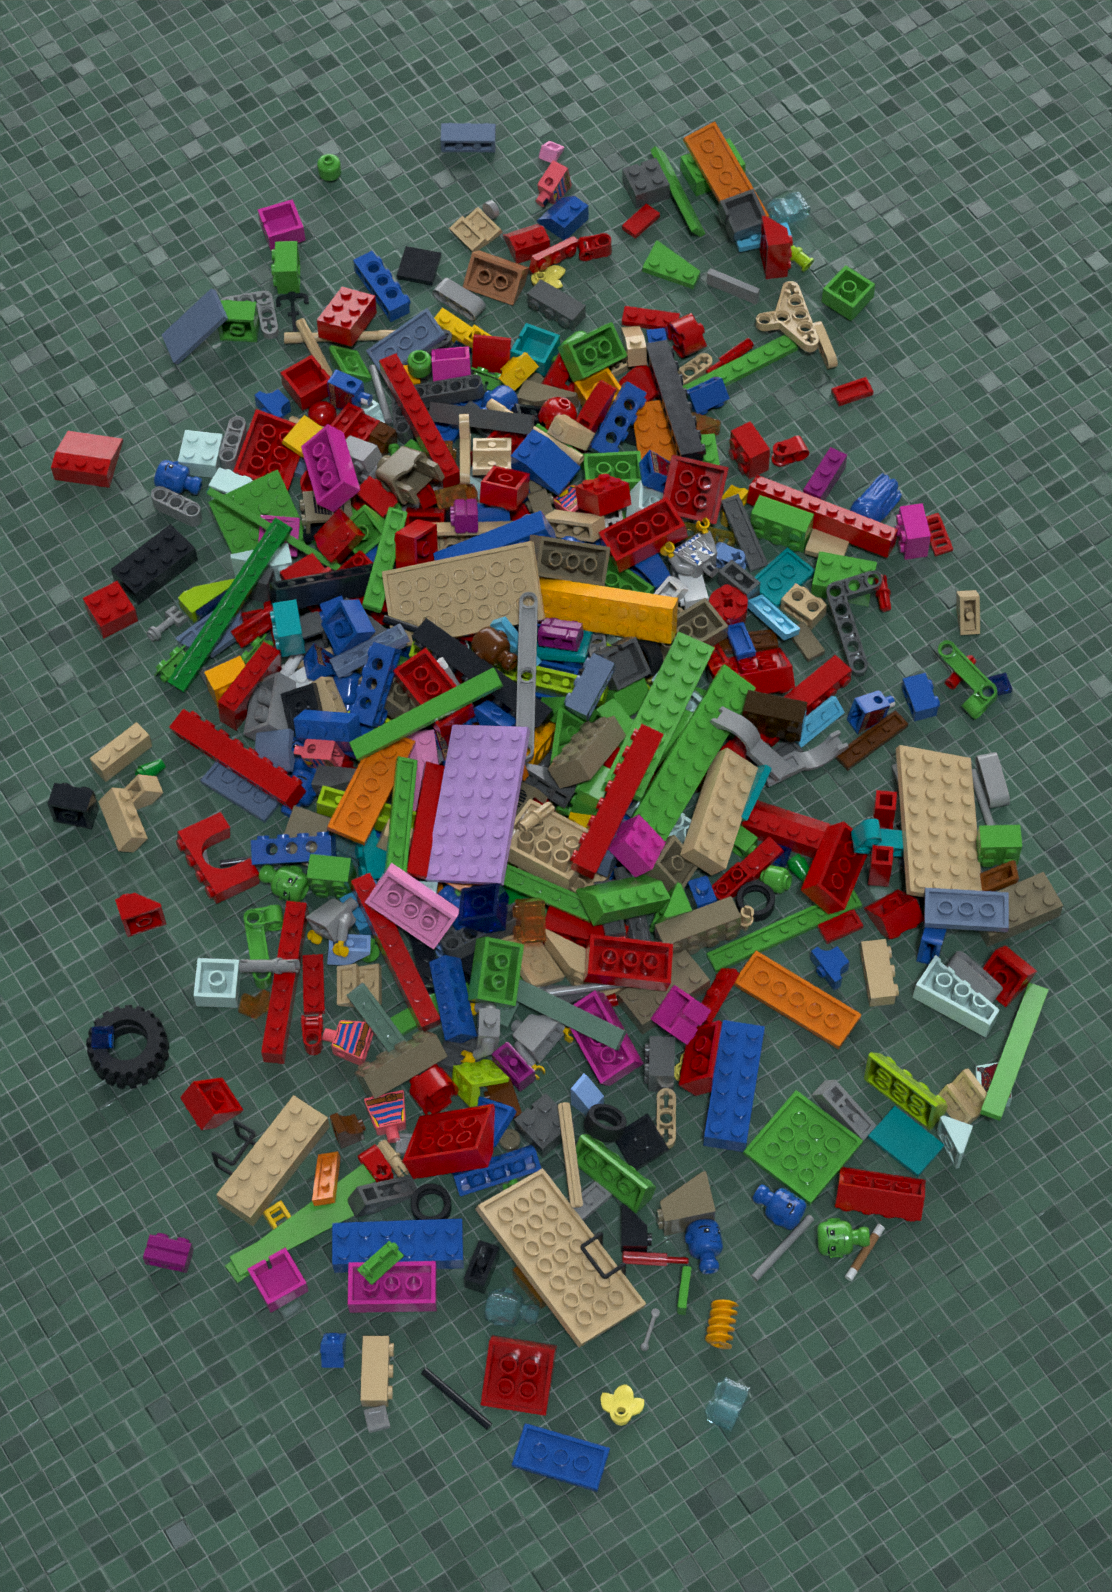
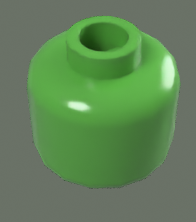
[317,154,341,181]
[407,350,432,378]
[760,865,792,894]

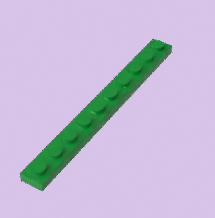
[167,517,293,693]

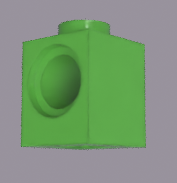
[732,825,758,860]

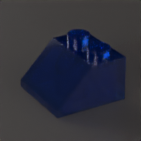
[458,883,509,933]

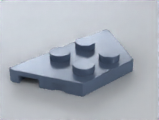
[175,609,243,658]

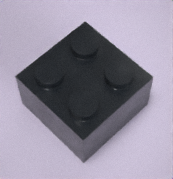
[47,783,99,830]

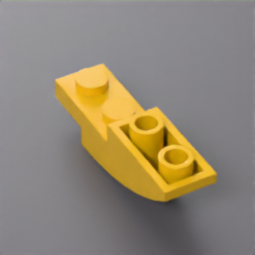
[434,307,491,352]

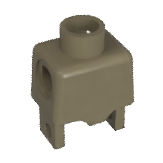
[375,446,445,505]

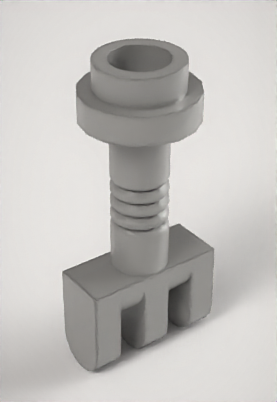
[146,606,189,641]

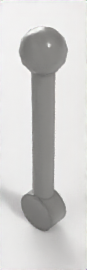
[640,1308,660,1351]

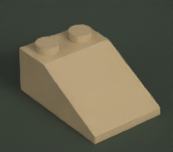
[544,929,590,986]

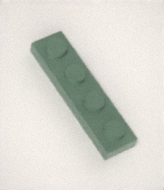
[346,983,407,1052]

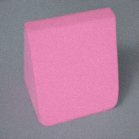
[539,141,565,163]

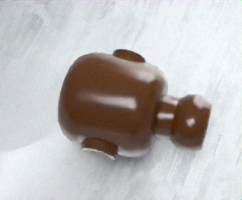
[471,626,518,671]

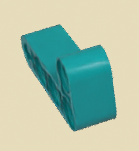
[851,819,904,857]

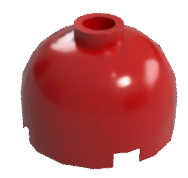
[538,397,577,429]

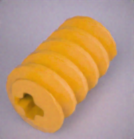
[705,1299,739,1349]

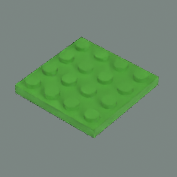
[207,470,305,554]
[743,1090,863,1206]

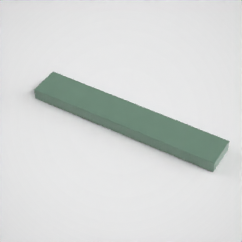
[516,979,627,1050]

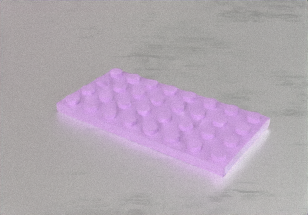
[425,725,530,886]

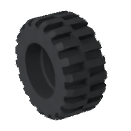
[86,1005,169,1089]

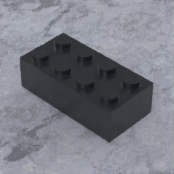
[111,524,198,605]

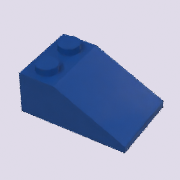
[511,429,581,496]

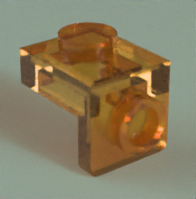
[238,989,270,1019]

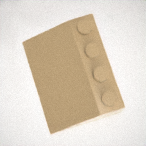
[508,799,588,890]

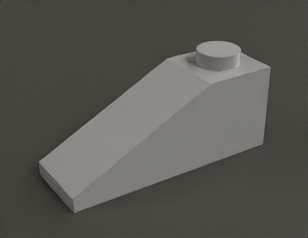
[812,1080,877,1140]

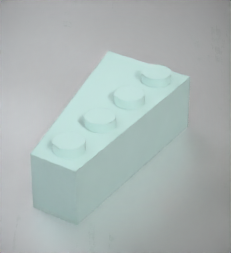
[912,955,999,1037]

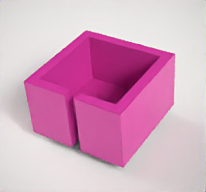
[258,199,305,251]
[432,346,471,381]
[894,503,931,560]
[608,814,666,877]
[651,985,711,1045]
[247,1247,308,1313]

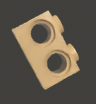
[781,584,827,630]

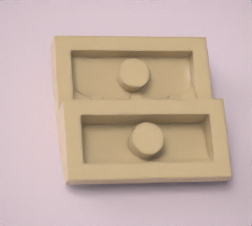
[449,207,502,252]
[473,438,511,475]
[805,529,850,557]
[337,963,382,1007]
[938,1069,987,1124]

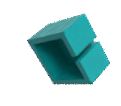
[510,323,560,377]
[270,599,306,657]

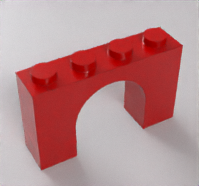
[218,642,281,731]
[868,790,897,887]
[176,812,259,904]

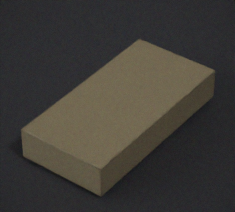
[791,621,825,662]

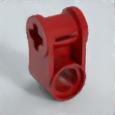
[577,233,612,261]
[771,436,810,467]
[301,1014,324,1055]
[357,1144,394,1182]

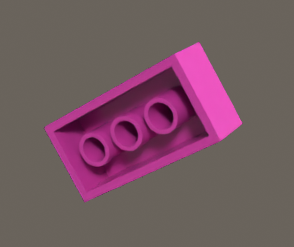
[301,424,360,512]
[569,990,644,1086]
[348,1261,437,1313]

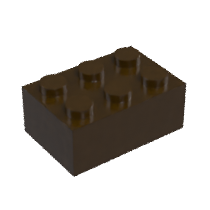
[742,690,807,742]

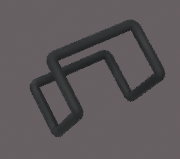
[211,1120,256,1176]
[580,1232,626,1279]

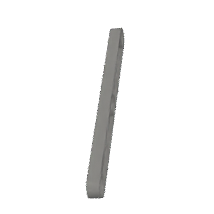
[516,592,538,762]

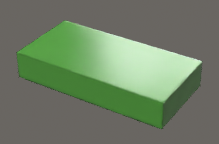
[677,1266,691,1315]

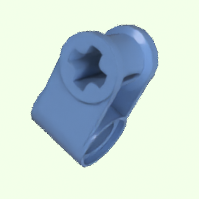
[716,542,746,570]

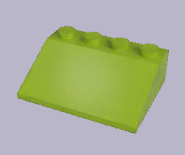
[864,1052,948,1130]

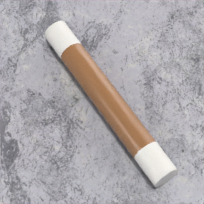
[845,1224,885,1281]

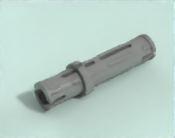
[239,958,300,974]

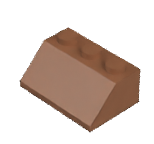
[463,250,529,305]

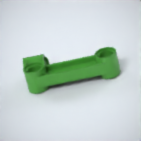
[938,640,998,720]
[244,905,283,989]

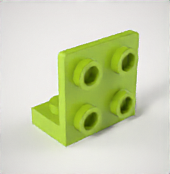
[452,1059,509,1107]

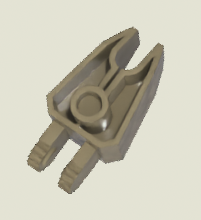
[526,480,554,516]

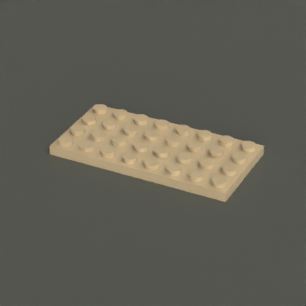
[382,541,545,648]
[896,745,982,897]
[475,1168,646,1348]

